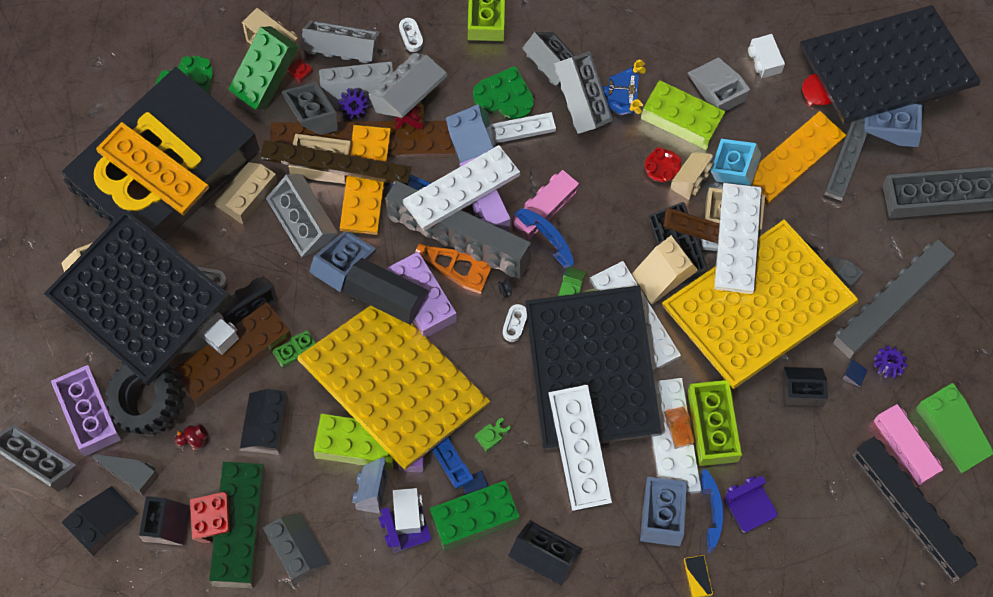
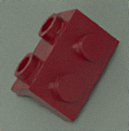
[394,102,424,130]

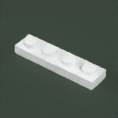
[491,112,556,143]

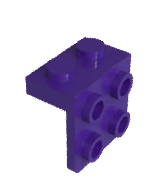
[724,476,778,533]
[378,506,431,553]

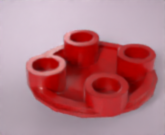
[802,74,831,105]
[645,147,682,182]

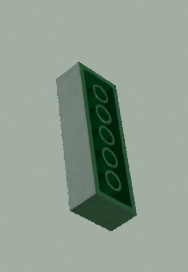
[209,462,266,588]

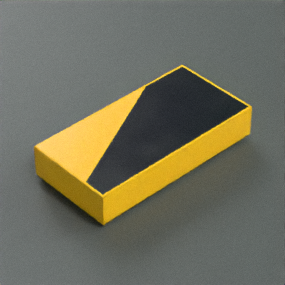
[684,555,713,597]

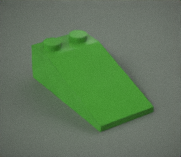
[916,383,993,473]

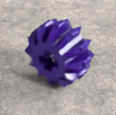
[338,88,369,119]
[874,345,907,379]

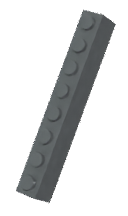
[833,239,955,359]

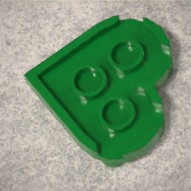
[155,56,213,95]
[473,66,534,119]

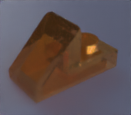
[664,407,695,449]

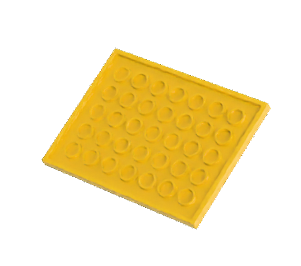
[662,220,858,389]
[298,305,490,470]

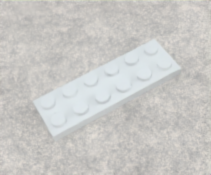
[403,145,520,231]
[714,183,761,294]
[590,261,681,372]
[651,378,701,494]
[549,385,612,511]

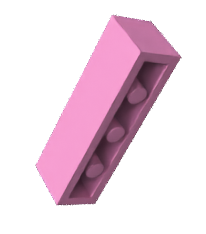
[512,170,579,241]
[874,404,943,486]

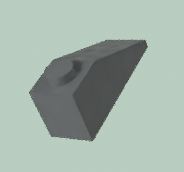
[92,454,158,496]

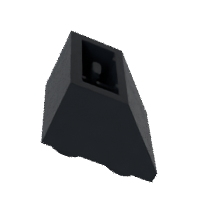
[783,367,828,406]
[139,496,190,546]

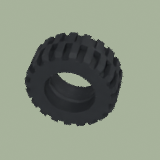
[105,364,185,436]

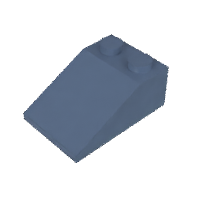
[446,104,496,163]
[864,104,922,147]
[309,232,376,292]
[353,458,388,514]
[640,477,687,546]

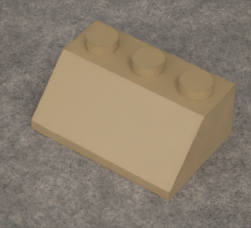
[288,134,351,184]
[213,162,278,224]

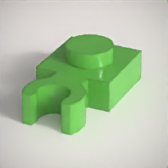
[474,418,511,452]

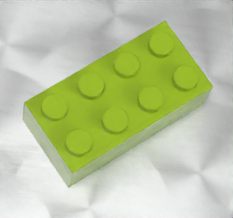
[468,0,505,41]
[641,80,725,150]
[687,380,742,466]
[313,414,395,470]

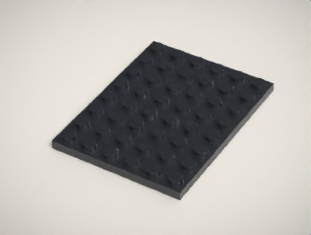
[800,5,981,124]
[44,209,231,386]
[525,285,662,451]

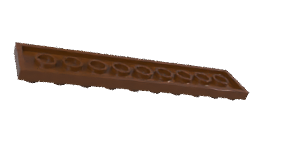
[270,121,455,157]

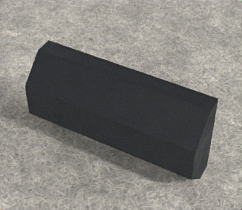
[648,202,708,284]
[344,258,429,325]

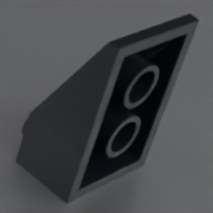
[61,486,139,556]

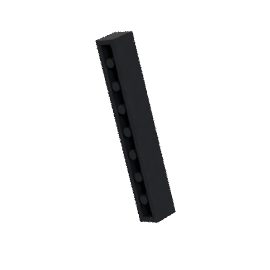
[852,436,978,583]

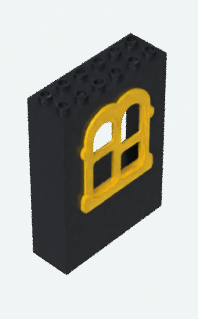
[61,67,260,240]

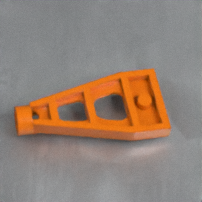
[415,243,492,294]

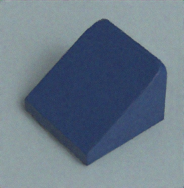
[842,359,868,387]
[463,471,489,494]

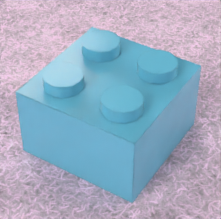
[711,139,761,186]

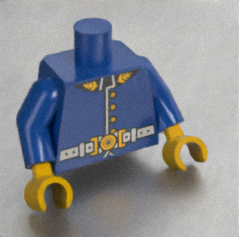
[602,60,646,115]

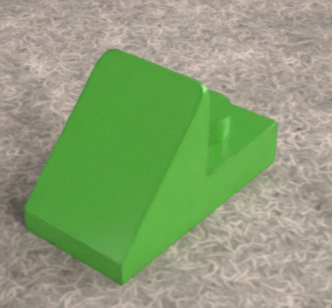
[558,267,586,296]

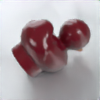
[175,424,209,450]

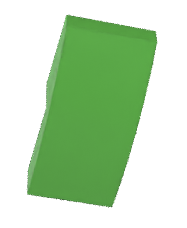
[273,330,316,368]

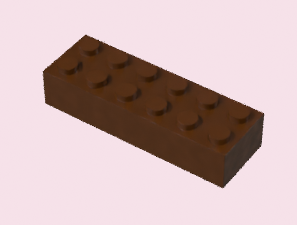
[173,302,292,407]

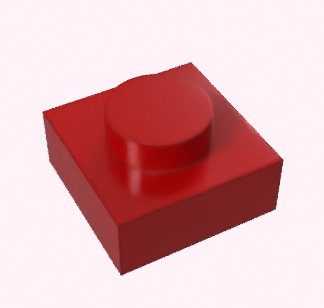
[287,58,313,84]

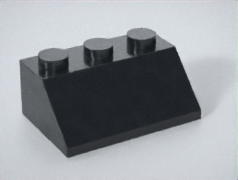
[218,276,278,325]
[240,389,288,455]
[508,520,582,586]

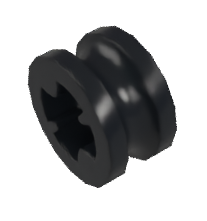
[497,279,512,298]

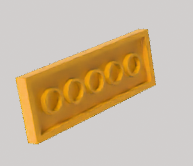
[751,111,846,205]
[96,122,209,215]
[340,125,391,235]

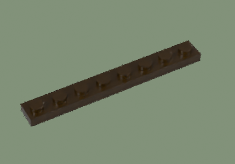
[260,140,412,186]

